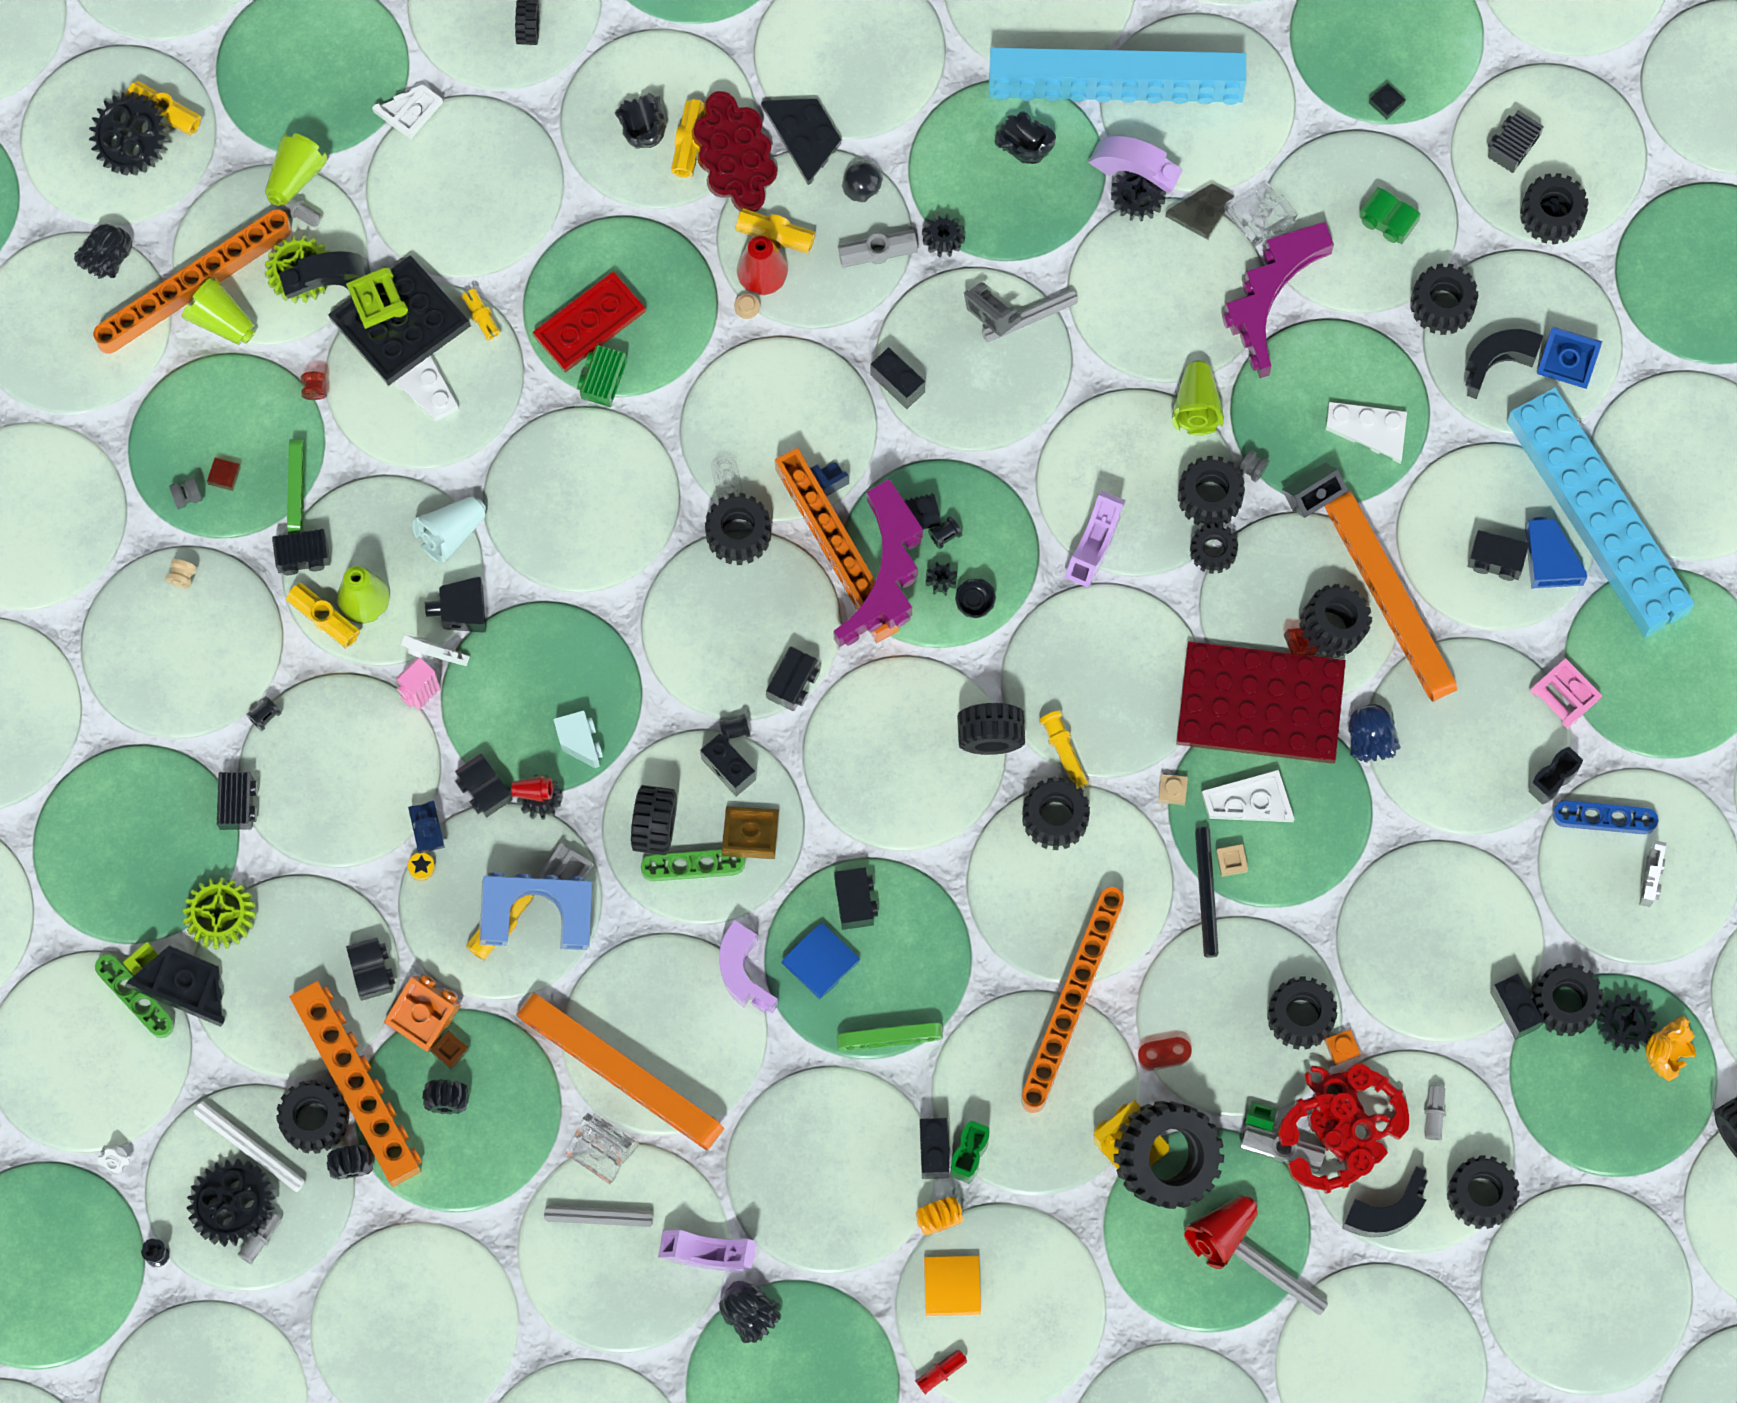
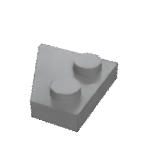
[1640,841,1666,907]

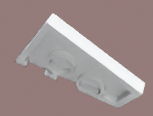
[1326,402,1407,464]

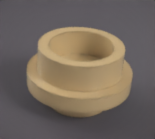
[734,294,760,319]

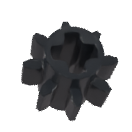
[925,562,957,596]

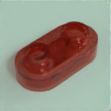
[1137,1037,1192,1071]

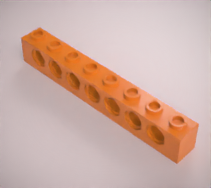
[775,447,899,644]
[289,981,422,1188]

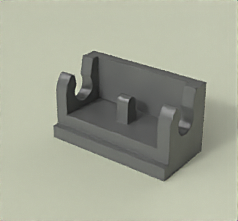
[964,282,1022,337]

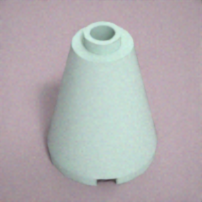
[412,497,486,563]

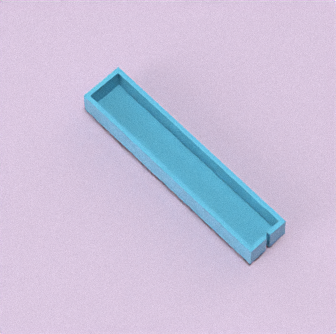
[989,48,1246,105]
[1507,388,1695,638]

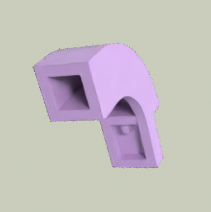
[1088,136,1183,193]
[1064,490,1126,588]
[719,920,778,1013]
[658,1230,757,1272]

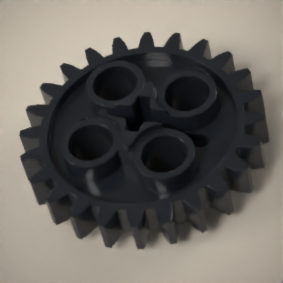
[89,92,170,176]
[186,1159,276,1247]

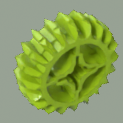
[265,235,331,304]
[182,877,256,950]

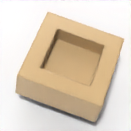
[1158,774,1188,805]
[1216,844,1248,877]

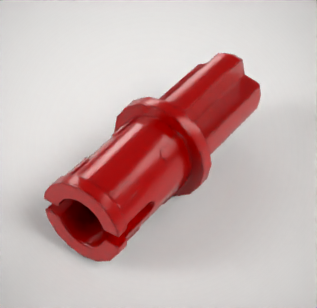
[915,1350,967,1395]

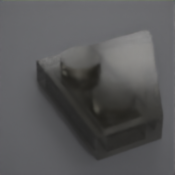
[1165,184,1234,240]

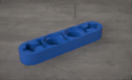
[1552,801,1659,835]

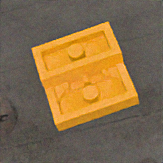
[924,1256,981,1316]

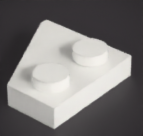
[372,84,443,139]

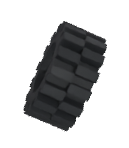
[515,0,540,45]
[1190,522,1238,574]

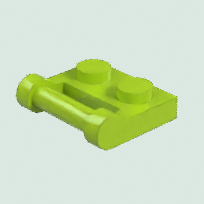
[346,268,408,329]

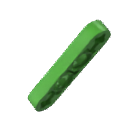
[287,439,305,534]
[641,850,745,882]
[95,955,174,1038]
[837,1023,943,1051]

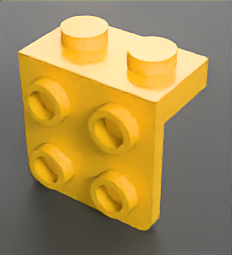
[1093,1100,1169,1169]

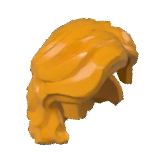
[1646,1016,1696,1081]

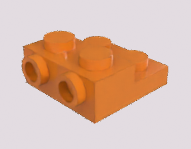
[384,974,461,1052]

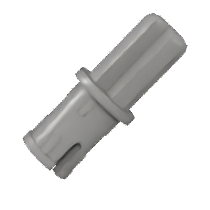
[278,198,322,227]
[1424,1085,1446,1140]
[237,1212,282,1265]

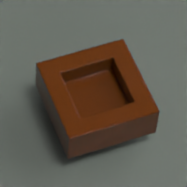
[430,1031,469,1070]

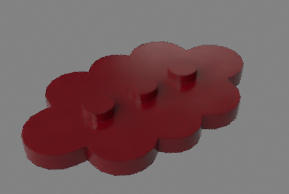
[691,91,777,212]

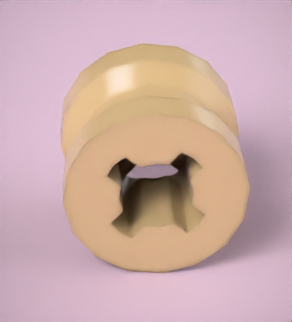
[165,559,197,589]

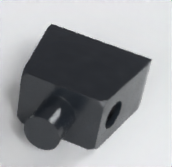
[425,577,486,633]

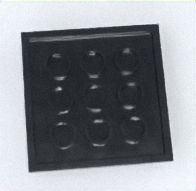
[328,255,471,386]

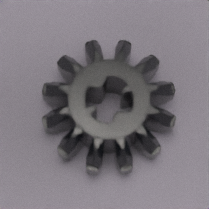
[922,213,965,258]
[517,774,562,820]
[422,1079,469,1115]
[326,1145,374,1180]

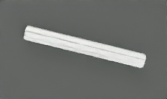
[193,1102,305,1192]

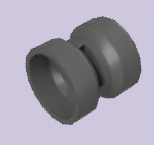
[169,477,203,510]

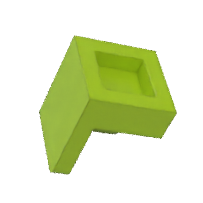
[123,942,158,976]

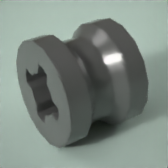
[1239,450,1270,483]

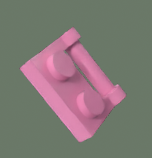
[1530,658,1602,729]

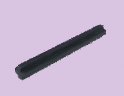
[1195,827,1219,958]

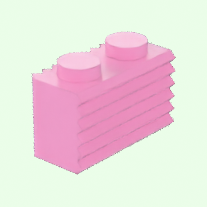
[396,657,440,709]

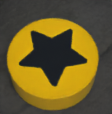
[407,853,435,881]

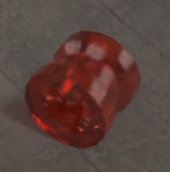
[301,371,327,400]

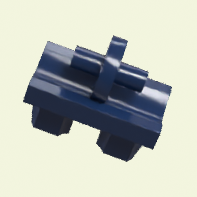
[408,801,445,854]

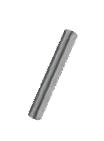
[982,290,1078,342]
[544,1206,653,1227]
[1234,1240,1328,1315]

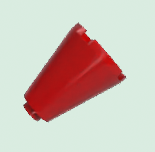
[737,236,788,295]
[1184,1195,1258,1269]

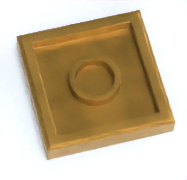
[721,806,779,859]

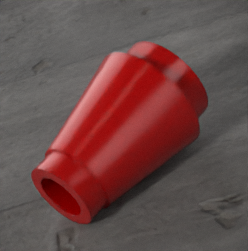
[512,775,553,802]

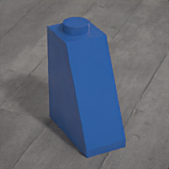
[1525,517,1587,589]

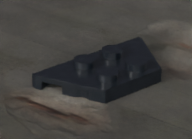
[761,99,841,185]
[125,945,225,1027]

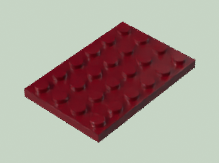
[1176,641,1346,764]

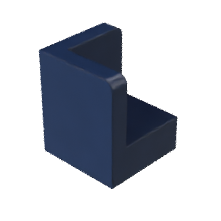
[810,462,849,497]

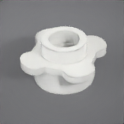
[98,1146,130,1173]

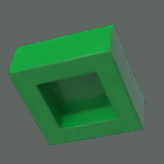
[1245,1101,1278,1131]

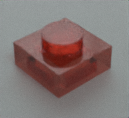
[207,458,241,491]
[1283,628,1318,657]

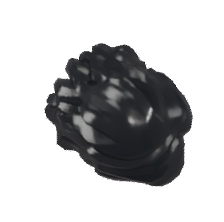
[615,93,667,149]
[994,111,1056,164]
[74,223,132,279]
[719,1281,781,1343]

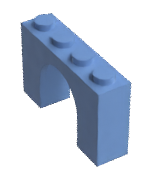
[479,872,592,950]

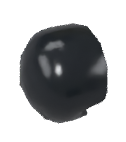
[842,161,883,202]
[955,579,996,618]

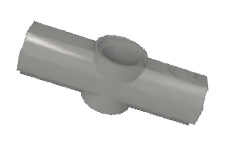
[838,229,918,268]
[1240,1125,1326,1172]

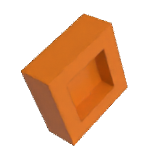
[1324,1029,1361,1066]

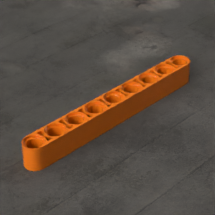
[93,209,291,354]
[1325,490,1457,702]
[1021,887,1124,1113]
[516,992,725,1151]

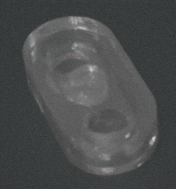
[711,454,743,500]

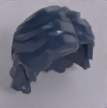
[1348,704,1401,763]

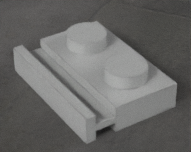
[536,843,593,902]

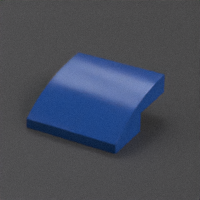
[781,923,860,999]

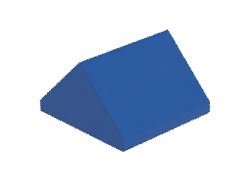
[1537,326,1603,389]

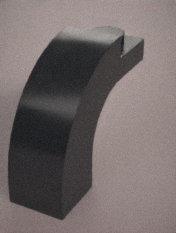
[279,251,371,299]
[1465,329,1544,399]
[1342,1166,1428,1238]

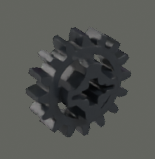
[1111,171,1166,222]
[1596,993,1657,1053]

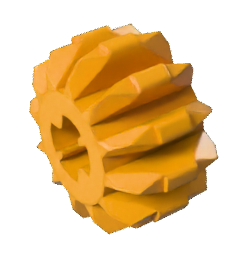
[915,1197,964,1235]

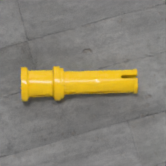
[1039,711,1089,789]

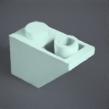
[553,711,603,768]

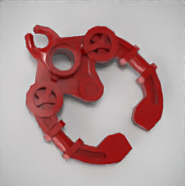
[1304,1064,1409,1164]
[1277,1093,1393,1194]

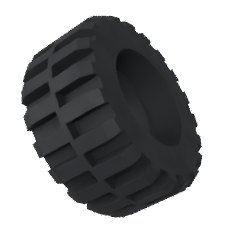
[1114,1101,1224,1209]

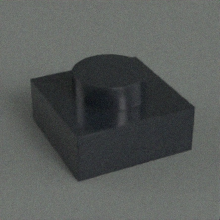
[1369,83,1406,120]

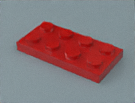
[532,271,646,373]

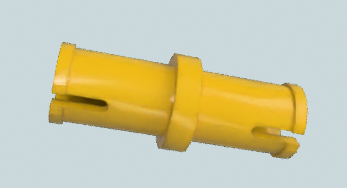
[461,288,501,341]

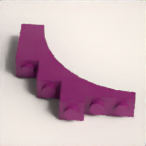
[1222,222,1334,378]
[833,479,923,648]

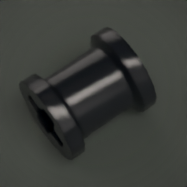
[928,516,963,549]
[246,696,282,731]
[719,714,750,742]
[141,1238,170,1267]

